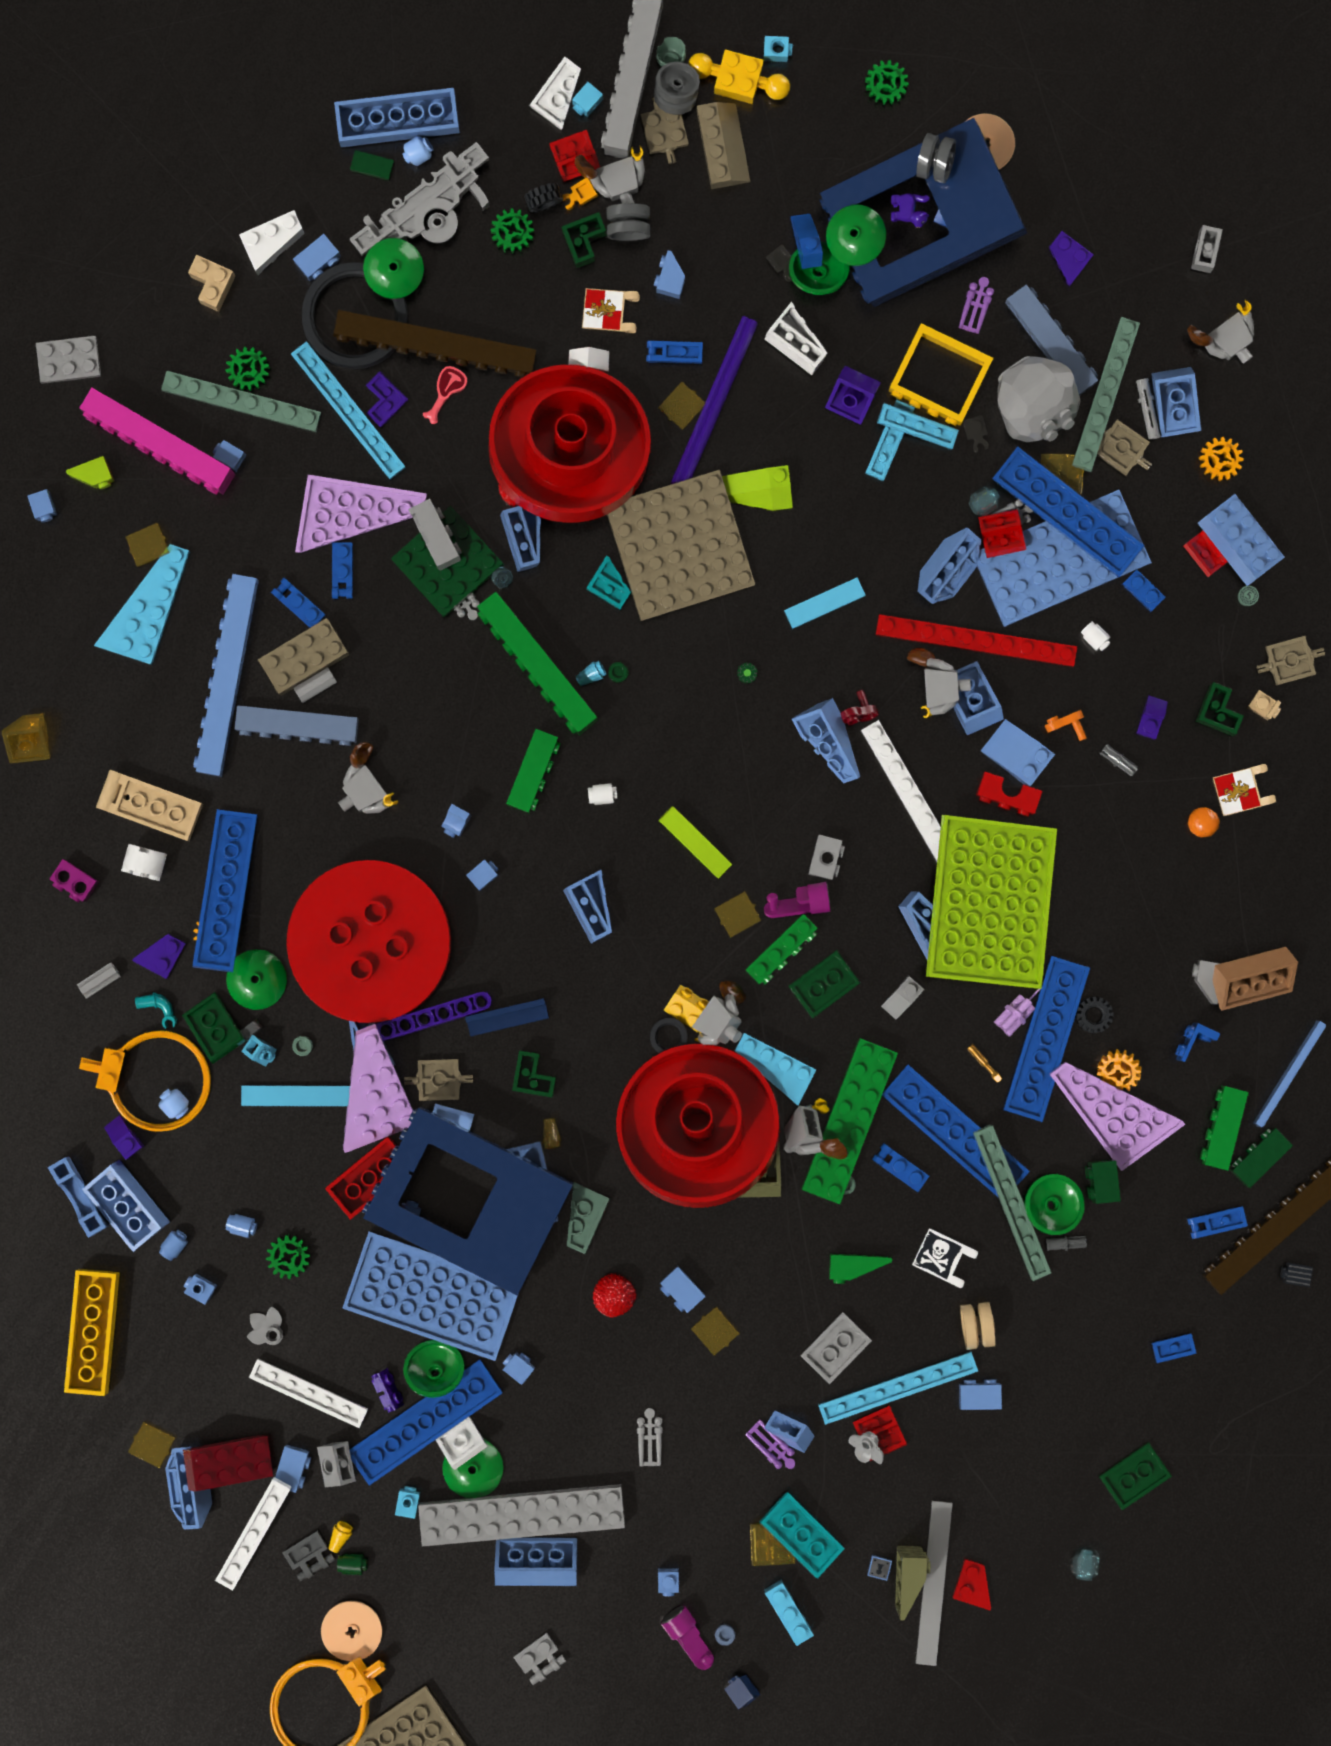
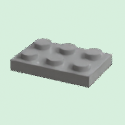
[36,336,101,384]
[800,1312,872,1384]

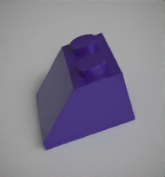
[825,366,881,425]

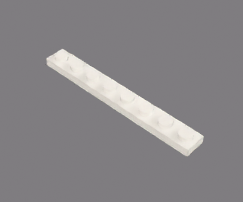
[861,720,941,861]

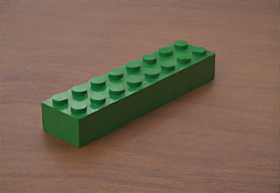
[477,592,598,736]
[801,1038,898,1204]

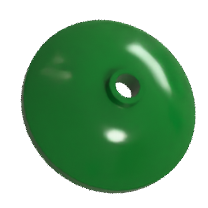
[826,205,887,266]
[363,238,424,299]
[789,241,849,295]
[226,949,287,1010]
[1025,1174,1084,1235]
[403,1340,464,1398]
[443,1439,503,1498]

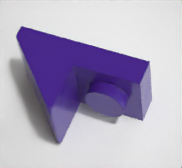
[1136,696,1168,740]

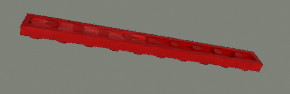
[876,614,1077,667]

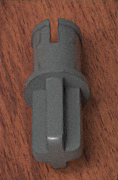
[1100,744,1138,776]
[1046,1235,1087,1251]

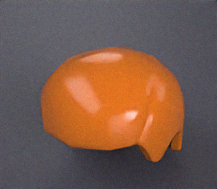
[1188,807,1220,837]

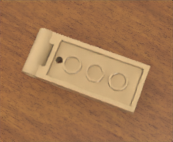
[96,770,203,842]

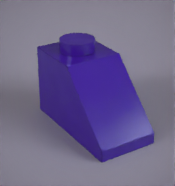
[104,1115,145,1160]

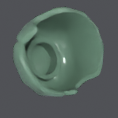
[656,37,686,66]

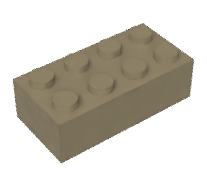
[258,618,350,696]

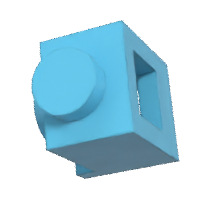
[241,1035,276,1067]

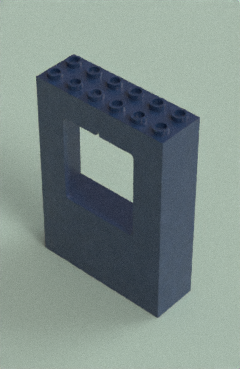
[819,118,1027,307]
[362,1107,574,1296]

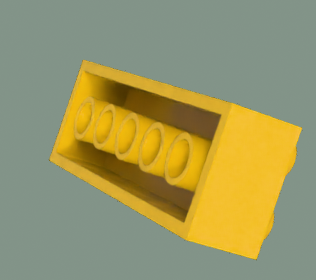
[64,1269,120,1396]

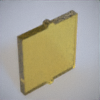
[658,382,705,430]
[126,523,169,567]
[714,892,761,938]
[691,1307,739,1355]
[128,1422,175,1468]

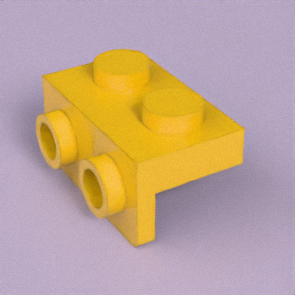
[664,985,709,1032]

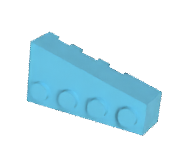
[735,1033,816,1106]

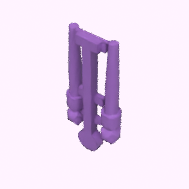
[959,277,994,334]
[745,1420,795,1469]

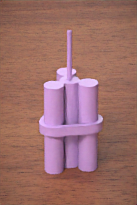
[994,989,1040,1037]

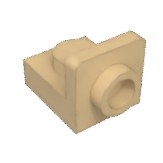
[1247,690,1281,720]

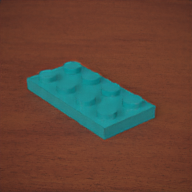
[759,1492,845,1579]

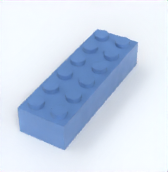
[334,88,460,147]

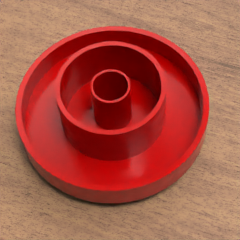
[489,365,651,523]
[287,860,451,1023]
[616,1044,780,1208]

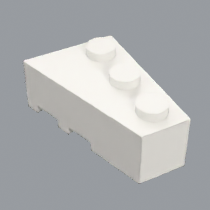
[239,210,305,275]
[765,302,827,375]

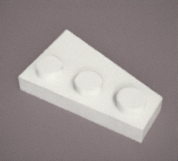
[529,57,581,130]

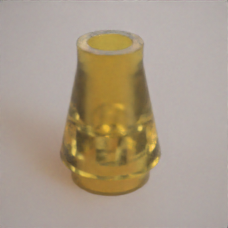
[542,1119,562,1149]

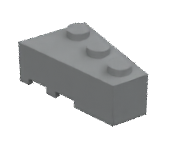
[408,499,462,571]

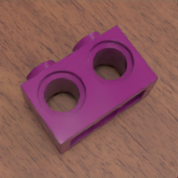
[50,859,99,903]

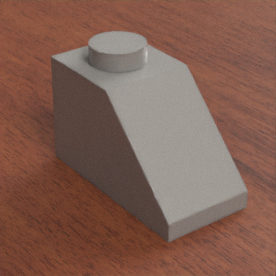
[1192,960,1219,1004]
[881,976,924,1019]

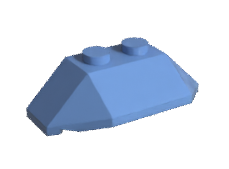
[918,528,981,604]
[165,1447,212,1529]

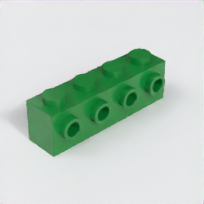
[506,729,561,814]
[745,914,818,984]
[1200,1086,1249,1171]

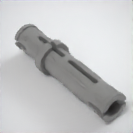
[1136,378,1161,440]

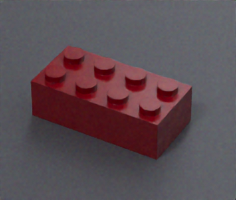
[183,1435,273,1492]

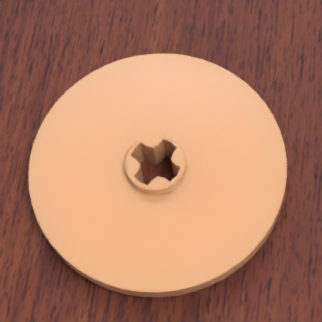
[966,114,1015,170]
[321,1601,382,1661]

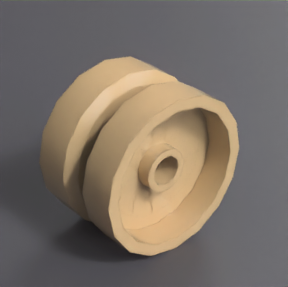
[960,1302,995,1350]

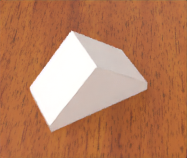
[569,347,609,372]

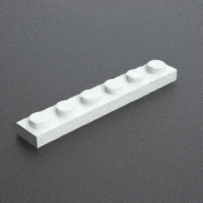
[249,1359,368,1428]
[215,1477,291,1590]

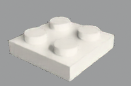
[436,1417,488,1470]

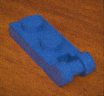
[646,341,703,364]
[332,542,353,599]
[271,578,326,628]
[872,1143,929,1192]
[1187,1206,1248,1239]

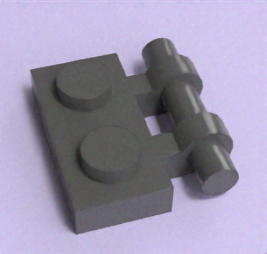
[283,1530,335,1581]

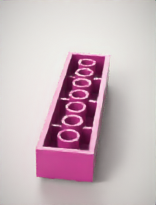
[80,387,235,495]

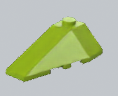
[722,465,793,511]

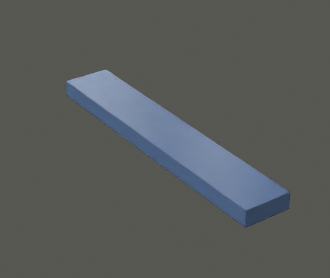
[1253,1021,1326,1127]

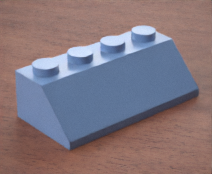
[82,1160,170,1252]
[494,1538,577,1586]

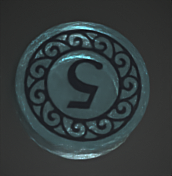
[492,567,513,588]

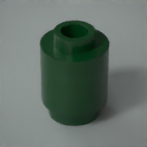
[337,1554,368,1575]

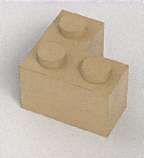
[188,255,235,312]

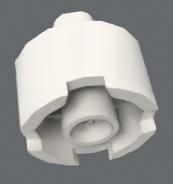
[121,844,167,881]

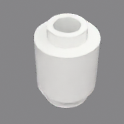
[1081,621,1111,651]
[588,783,617,805]

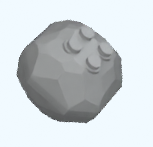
[998,356,1081,442]

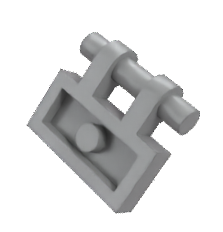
[513,1632,566,1685]

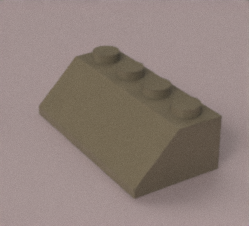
[697,102,750,189]

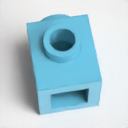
[395,1486,421,1519]

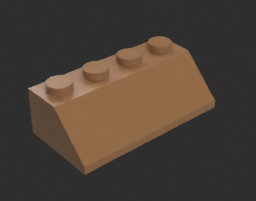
[1212,947,1298,1011]

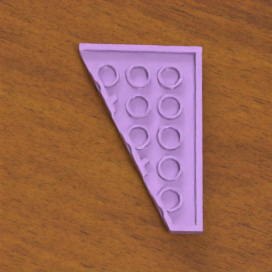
[295,475,427,553]
[343,1024,413,1153]
[1049,1062,1185,1171]

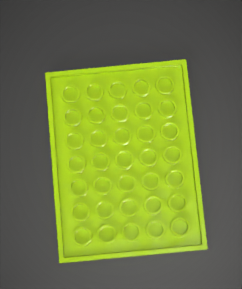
[926,815,1057,989]

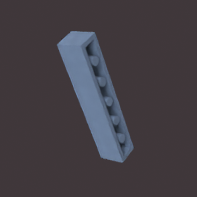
[1005,285,1098,396]
[235,706,359,746]

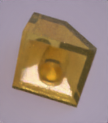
[2,713,50,763]

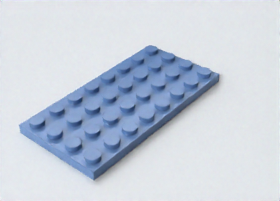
[977,490,1152,627]
[342,1231,519,1361]

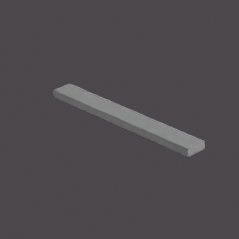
[915,1500,952,1666]

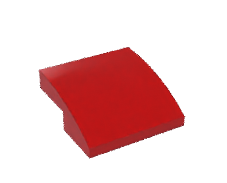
[549,130,600,182]
[978,509,1026,558]
[1184,531,1228,577]
[853,1406,907,1462]

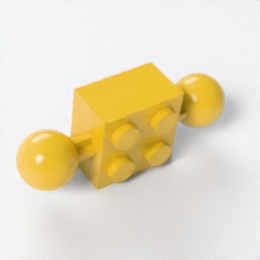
[688,50,790,104]

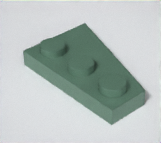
[567,1182,611,1254]

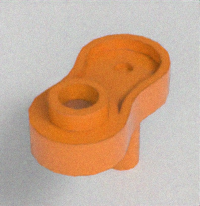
[1045,710,1087,741]

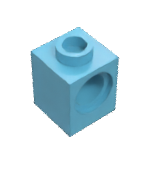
[764,36,792,62]
[572,82,603,117]

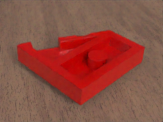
[952,1559,991,1610]

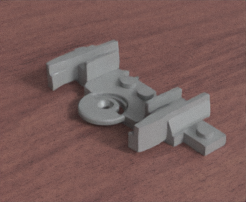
[350,142,490,256]

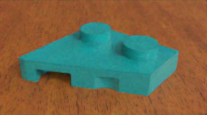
[586,556,631,610]

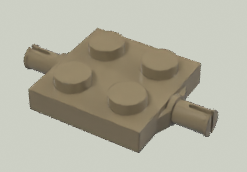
[640,97,689,164]
[1097,419,1152,476]
[1257,636,1325,686]
[404,1059,473,1101]

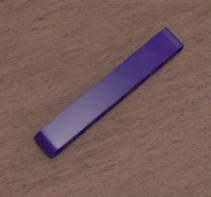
[364,992,491,1042]

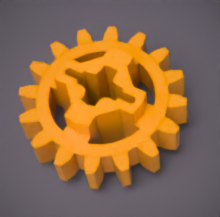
[1199,437,1244,481]
[1097,1049,1142,1091]

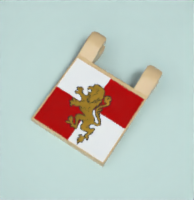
[582,288,640,333]
[1213,764,1276,816]

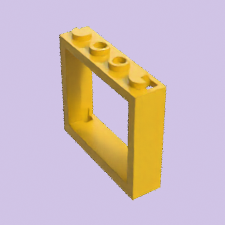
[889,323,993,426]

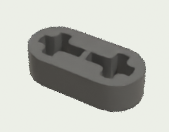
[234,1019,263,1050]

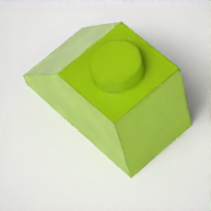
[66,456,115,489]

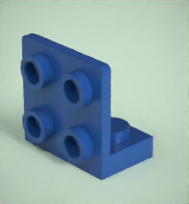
[1175,1023,1220,1062]

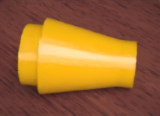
[328,1521,353,1553]

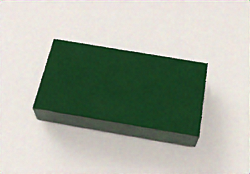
[350,150,394,181]

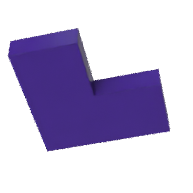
[366,371,409,428]

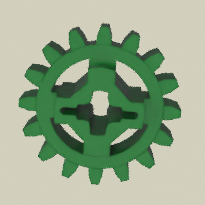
[865,60,909,105]
[491,208,534,253]
[226,347,270,391]
[266,1235,311,1279]

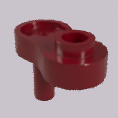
[840,690,879,725]

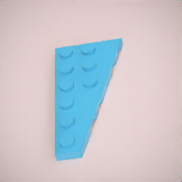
[94,544,190,665]

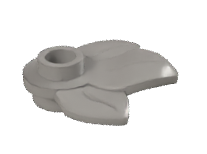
[247,1307,283,1345]
[849,1432,884,1464]

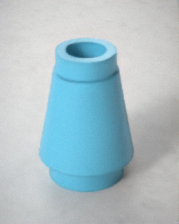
[575,661,607,686]

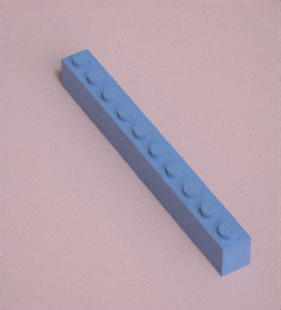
[194,574,259,777]

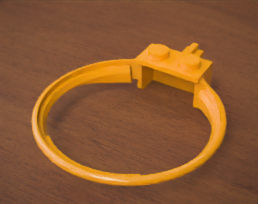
[79,1031,211,1132]
[270,1657,386,1746]

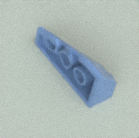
[792,698,860,783]

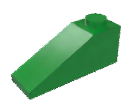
[829,1254,892,1284]

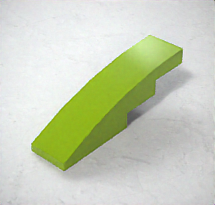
[659,806,732,879]

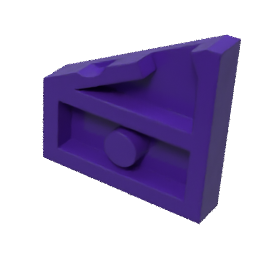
[1049,231,1094,286]
[132,934,186,979]

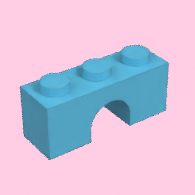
[764,1579,814,1646]

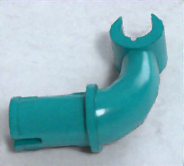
[135,992,177,1029]

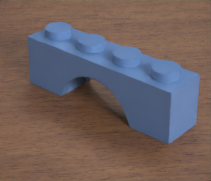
[48,1157,109,1238]

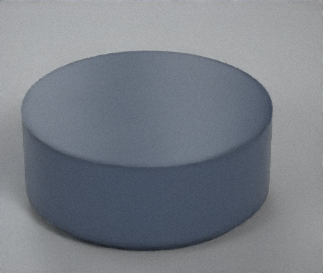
[715,1624,735,1645]

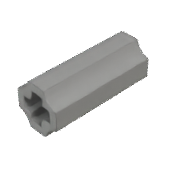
[294,667,337,703]
[77,962,121,999]

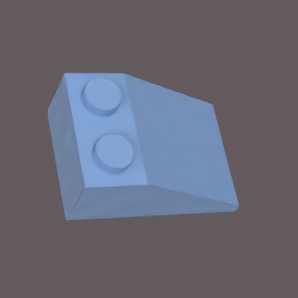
[1151,367,1201,438]
[953,661,1004,735]
[981,719,1055,787]

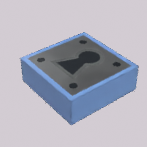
[867,1555,892,1581]

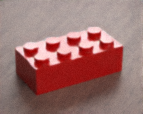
[325,1136,397,1220]

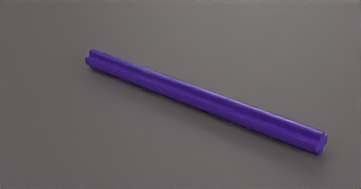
[670,316,758,485]

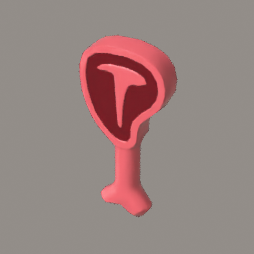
[423,366,468,424]

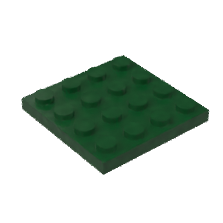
[391,505,504,618]

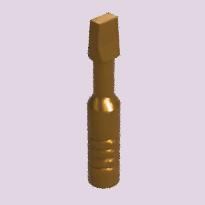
[967,1044,1002,1082]

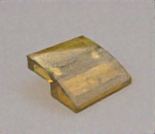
[1041,454,1083,496]
[750,1523,795,1566]

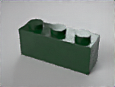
[1230,1128,1293,1188]

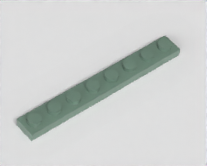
[1072,317,1140,472]
[161,371,321,432]
[973,1124,1051,1281]

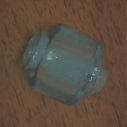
[969,486,1000,516]
[1072,1550,1099,1581]

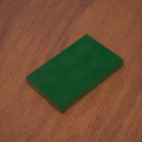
[788,950,861,1019]
[182,992,246,1064]
[1099,1442,1172,1510]

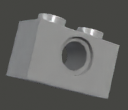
[1191,225,1223,273]
[808,835,845,880]
[317,1441,356,1487]

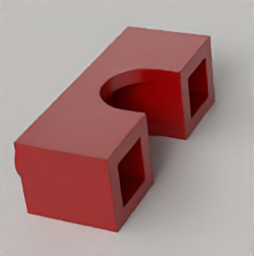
[976,772,1042,817]

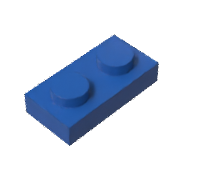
[1122,569,1165,612]
[1151,1333,1196,1363]

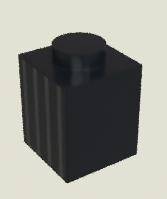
[1280,1262,1313,1287]

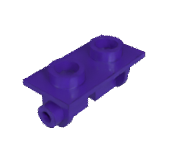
[371,1368,404,1413]

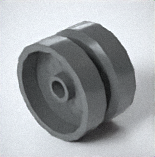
[654,62,700,115]
[916,133,956,184]
[607,203,650,241]

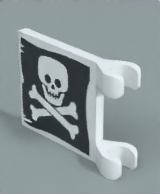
[912,1228,978,1288]

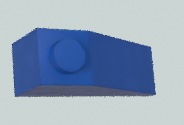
[790,214,823,269]

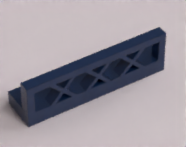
[465,999,549,1037]

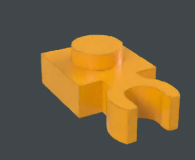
[562,178,598,210]

